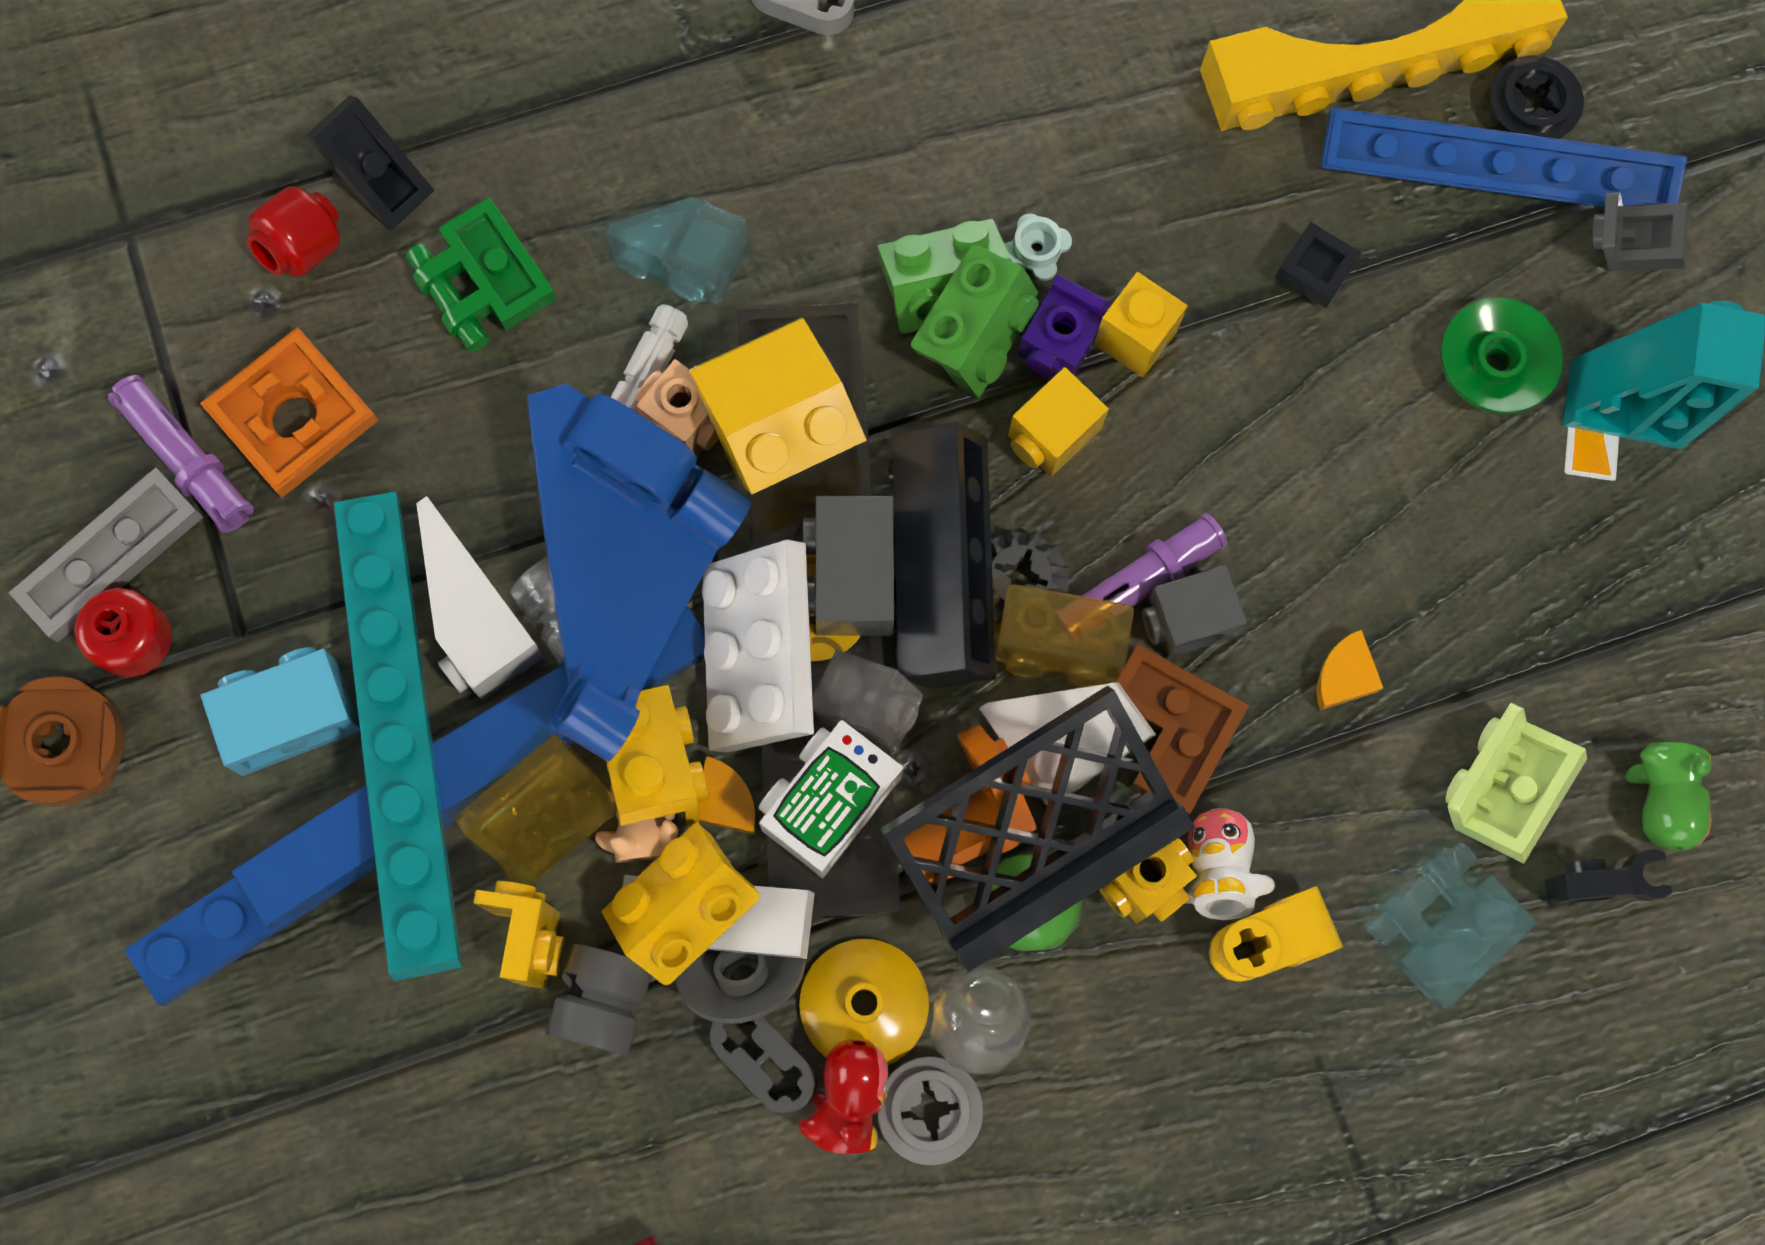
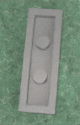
[9,467,203,642]

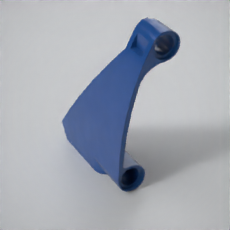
[526,383,752,762]

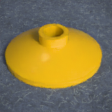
[799,939,929,1065]

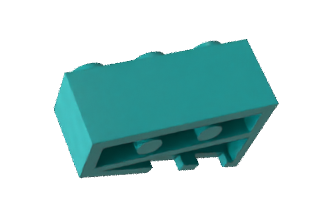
[1562,301,1765,450]

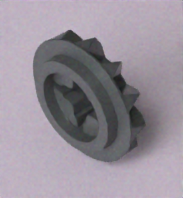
[991,529,1069,628]

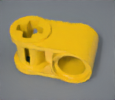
[1208,886,1343,982]

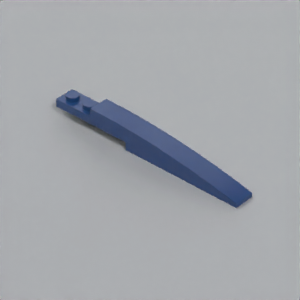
[124,605,705,1006]

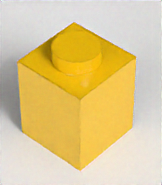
[1094,271,1188,378]
[1008,367,1109,477]

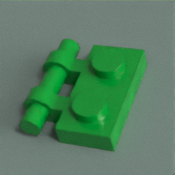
[405,197,557,352]

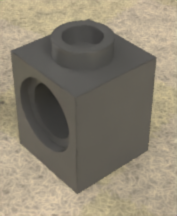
[1142,565,1247,659]

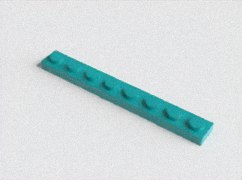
[334,491,463,981]

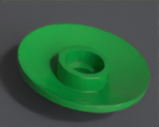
[1440,297,1563,414]

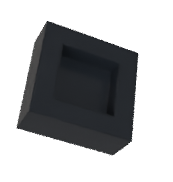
[1275,222,1362,308]

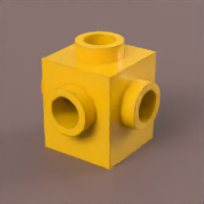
[1099,838,1197,924]

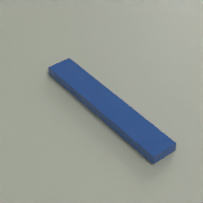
[1319,108,1687,208]

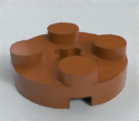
[0,676,124,807]

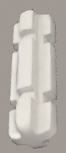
[611,304,688,413]

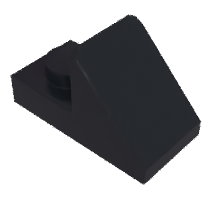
[305,95,435,230]

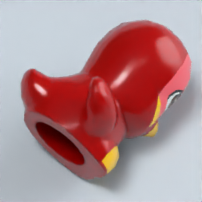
[798,1039,888,1154]

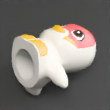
[1183,808,1275,920]

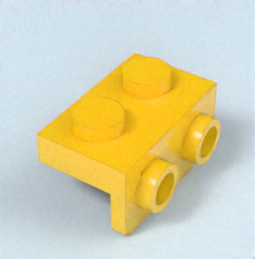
[606,685,708,826]
[601,822,760,985]
[473,881,565,989]

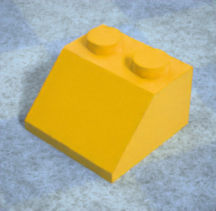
[688,318,867,494]

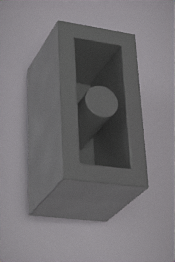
[803,496,894,636]

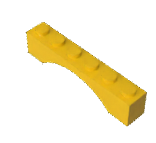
[1200,0,1568,131]

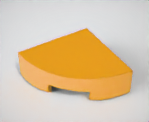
[1316,630,1383,711]
[698,756,756,835]

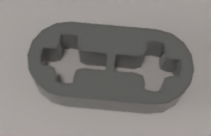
[710,1017,815,1114]

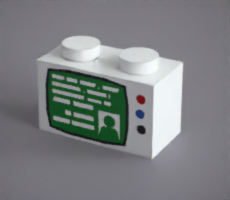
[758,719,904,879]

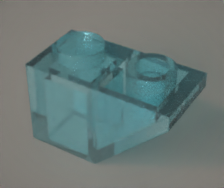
[606,196,750,305]

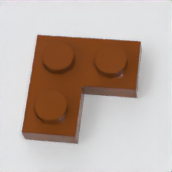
[1116,644,1249,816]

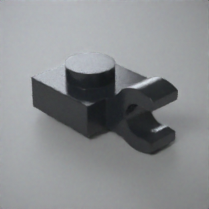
[1544,849,1672,906]

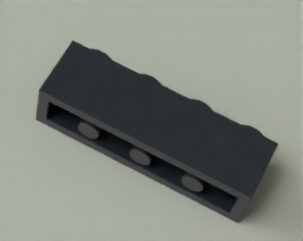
[889,421,996,689]

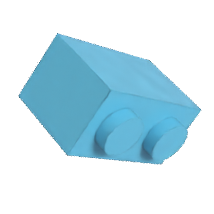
[200,647,360,776]

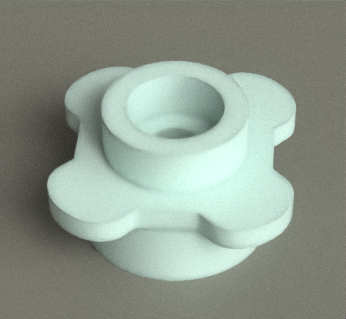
[1005,214,1072,281]

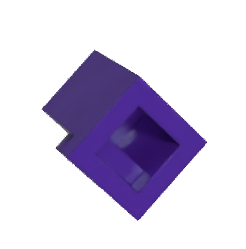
[1018,274,1111,380]

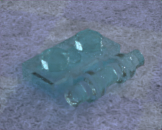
[1367,842,1537,1011]

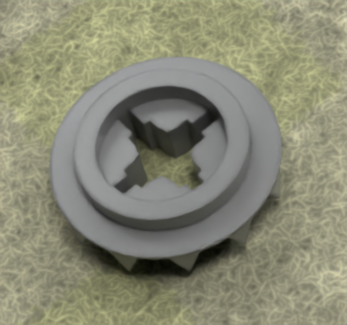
[878,1057,983,1165]

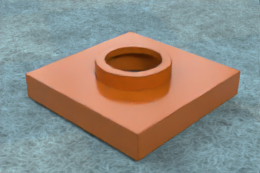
[200,327,379,498]

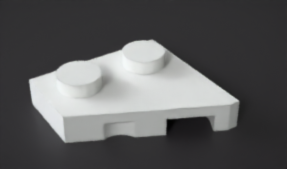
[979,682,1156,805]

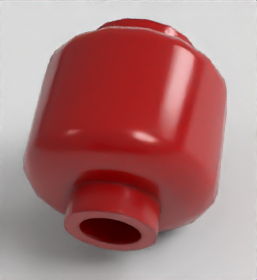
[246,186,340,278]
[74,588,172,678]

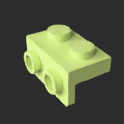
[1446,703,1587,864]

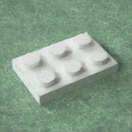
[702,540,814,753]

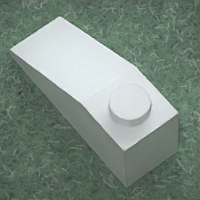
[416,496,545,701]

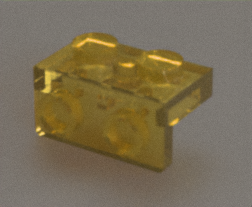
[995,585,1134,687]
[454,733,617,885]

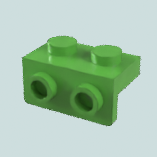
[877,218,1012,333]
[911,245,1041,399]

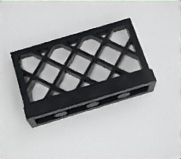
[880,685,1195,973]

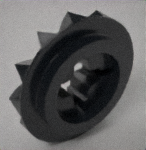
[1486,55,1584,139]

